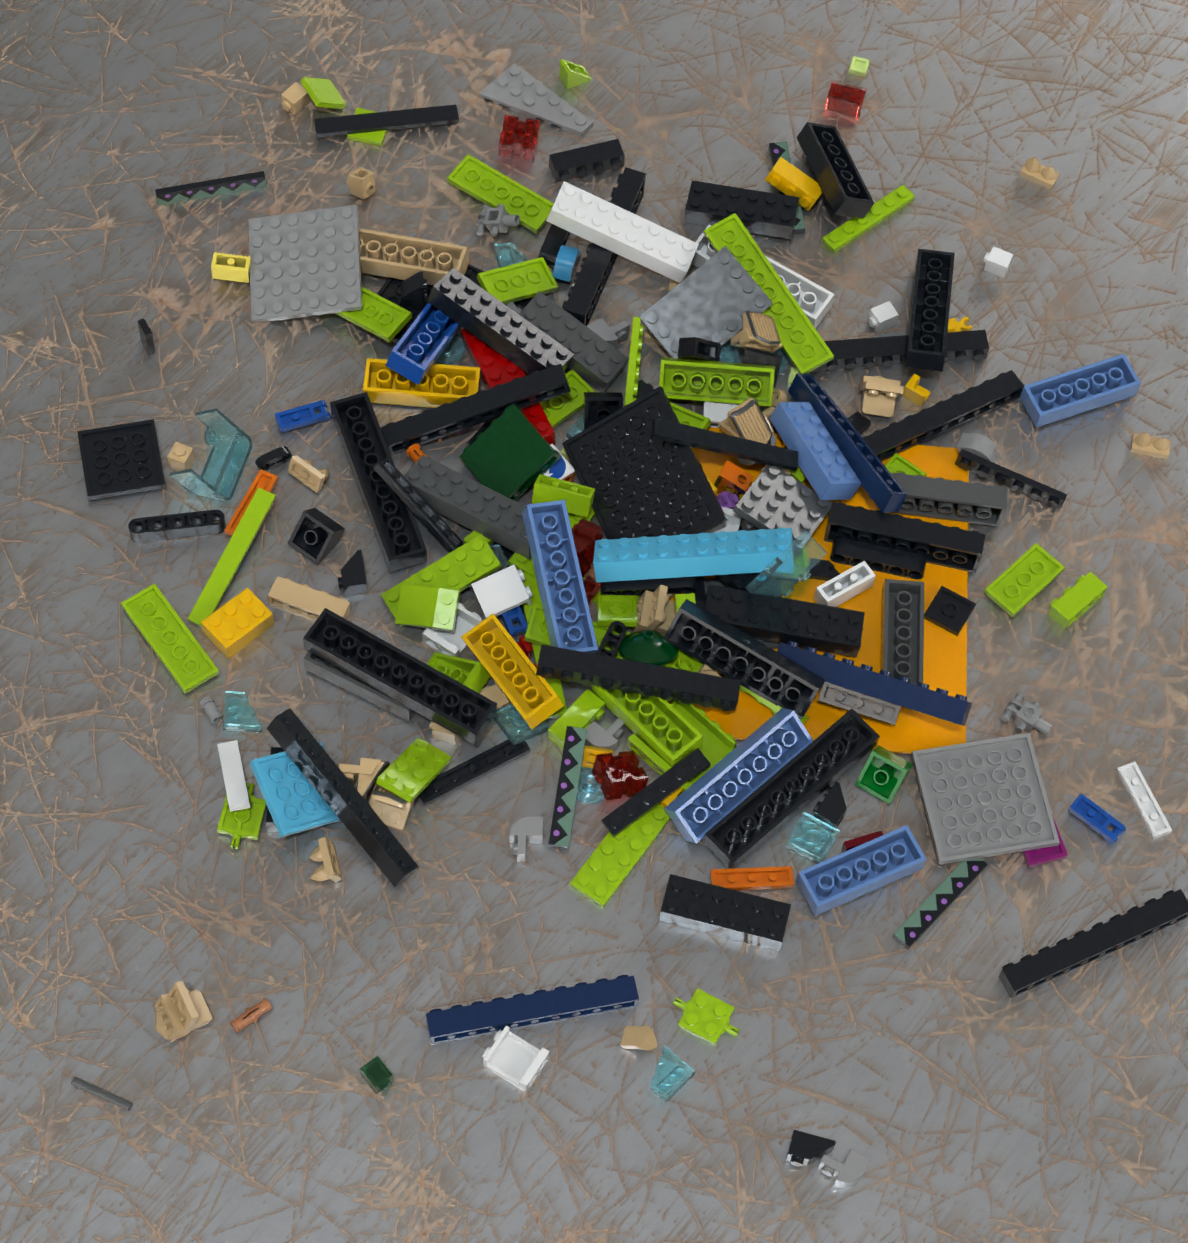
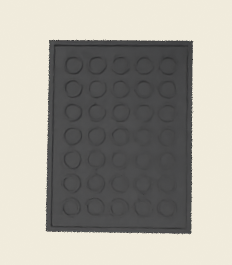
[562,386,727,540]

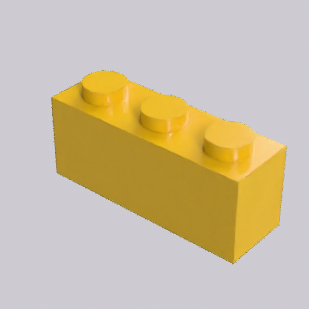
[765,157,823,211]

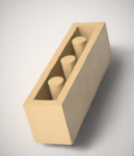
[268,576,351,621]

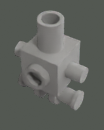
[475,204,520,236]
[1000,693,1053,735]

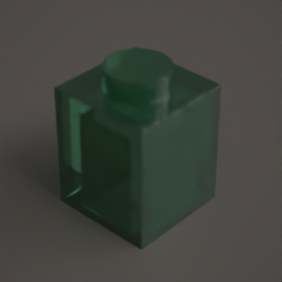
[360,1056,393,1095]

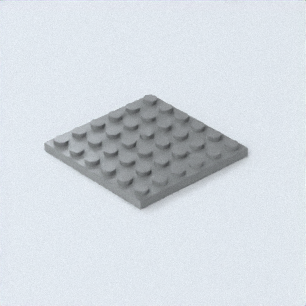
[248,205,362,324]
[911,733,1060,865]

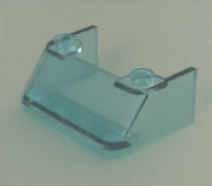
[169,408,252,502]
[745,530,827,598]

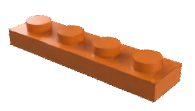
[225,469,278,536]
[710,866,794,891]

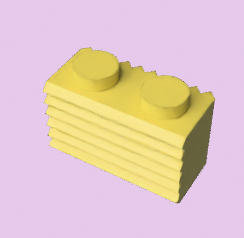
[211,252,251,283]

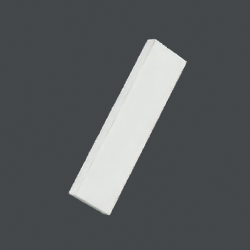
[217,740,251,812]
[1116,761,1172,839]

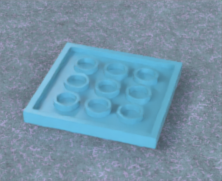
[249,742,341,838]

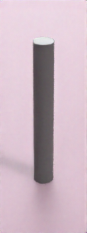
[71,1077,133,1111]

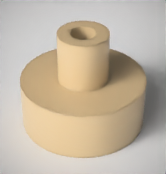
[772,388,787,407]

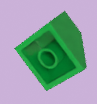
[855,745,913,804]

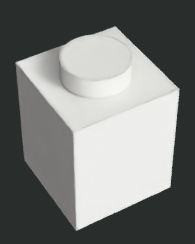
[983,246,1014,278]
[868,301,899,333]

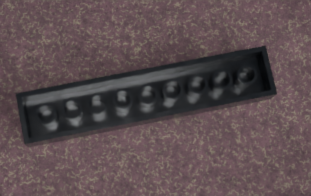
[562,167,646,326]
[330,392,427,572]
[303,608,497,745]
[703,708,880,869]

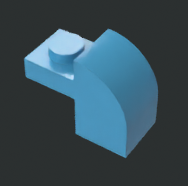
[553,245,581,282]

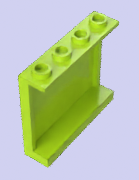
[628,700,736,794]

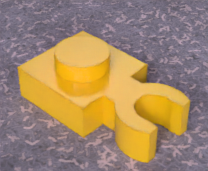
[948,317,973,332]

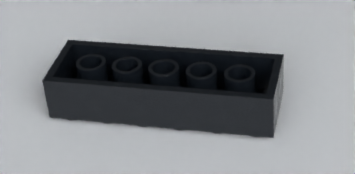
[796,122,874,219]
[685,180,800,239]
[659,874,791,951]

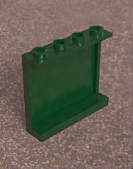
[459,403,562,501]

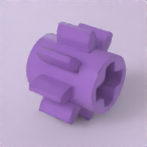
[717,491,739,509]

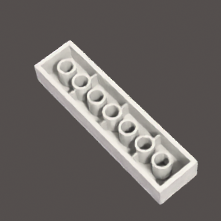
[546,181,699,283]
[691,225,835,329]

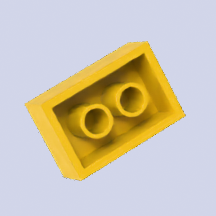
[201,587,274,659]

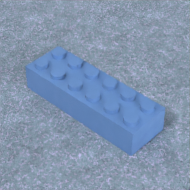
[1020,354,1141,428]
[769,402,861,500]
[796,825,927,916]

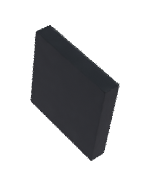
[924,586,976,636]

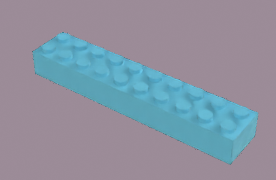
[593,528,794,583]

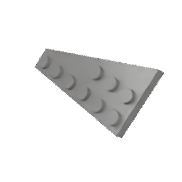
[478,63,593,137]

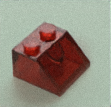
[825,80,868,118]

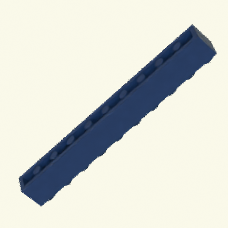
[788,373,907,513]
[777,640,972,726]
[426,975,639,1044]

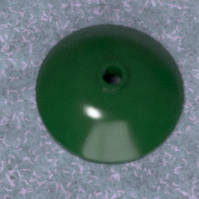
[619,630,679,666]

